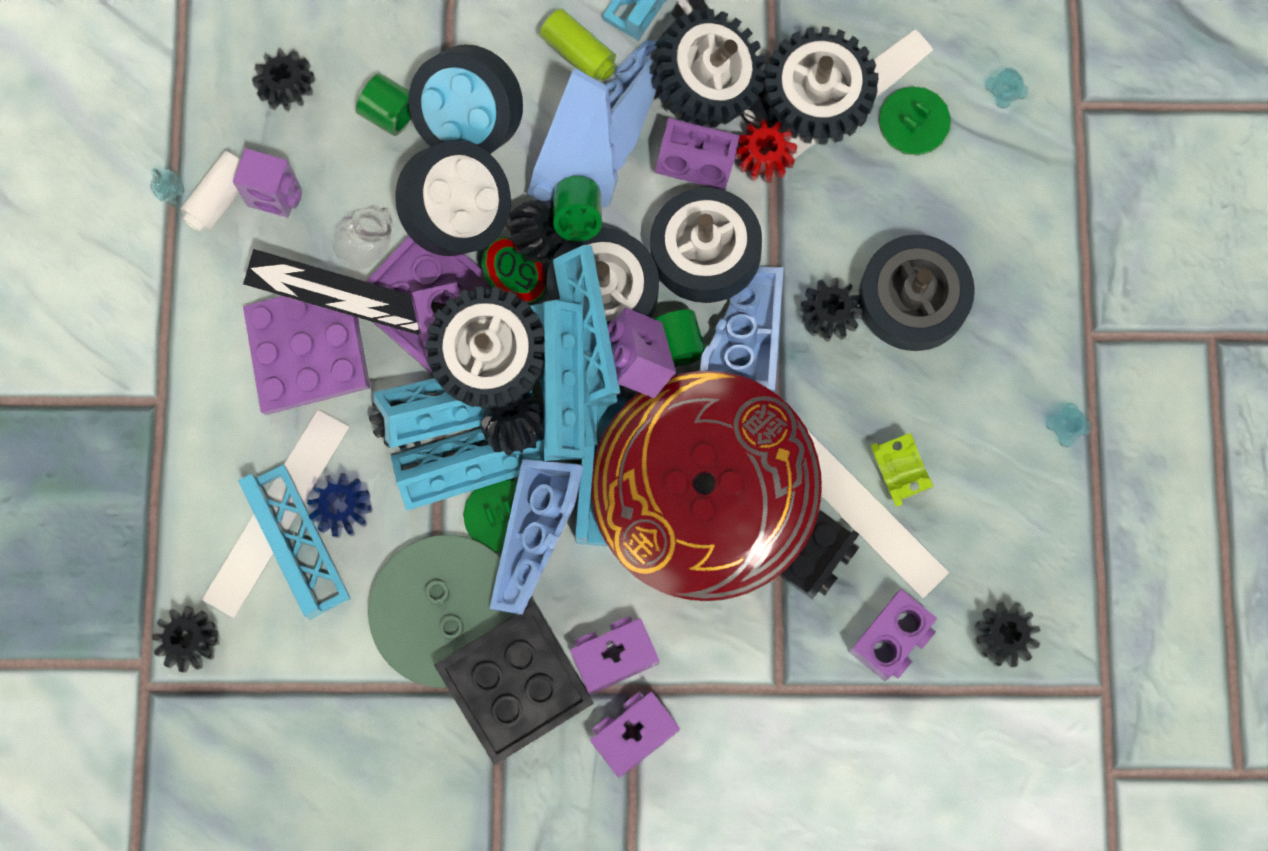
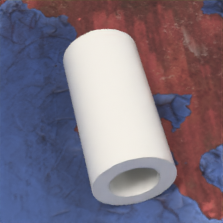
[180,151,240,233]

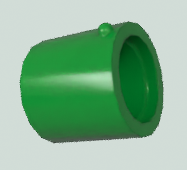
[356,73,412,136]
[553,176,602,242]
[654,309,708,368]

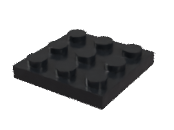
[434,604,594,766]

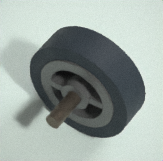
[859,235,975,351]

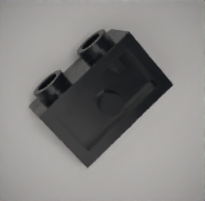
[779,511,860,600]

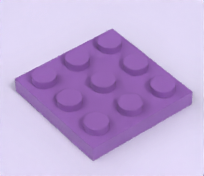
[366,237,491,375]
[243,296,371,415]

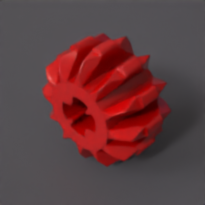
[735,119,797,184]

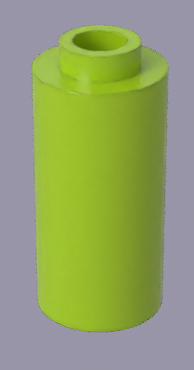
[539,8,617,81]

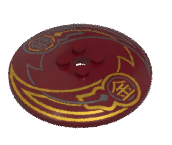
[591,371,822,601]

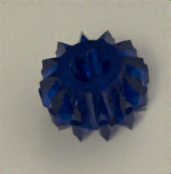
[307,473,373,538]

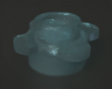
[985,67,1028,109]
[150,168,184,207]
[1046,403,1091,447]

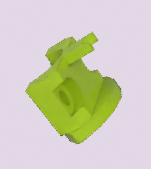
[870,432,934,507]

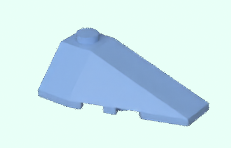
[604,40,658,170]
[527,68,618,208]
[700,267,784,394]
[490,459,583,615]

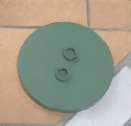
[368,535,515,689]

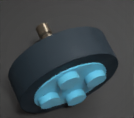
[409,45,523,154]

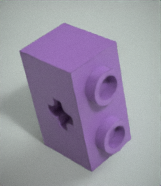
[607,307,676,398]
[570,616,660,696]
[590,691,681,779]

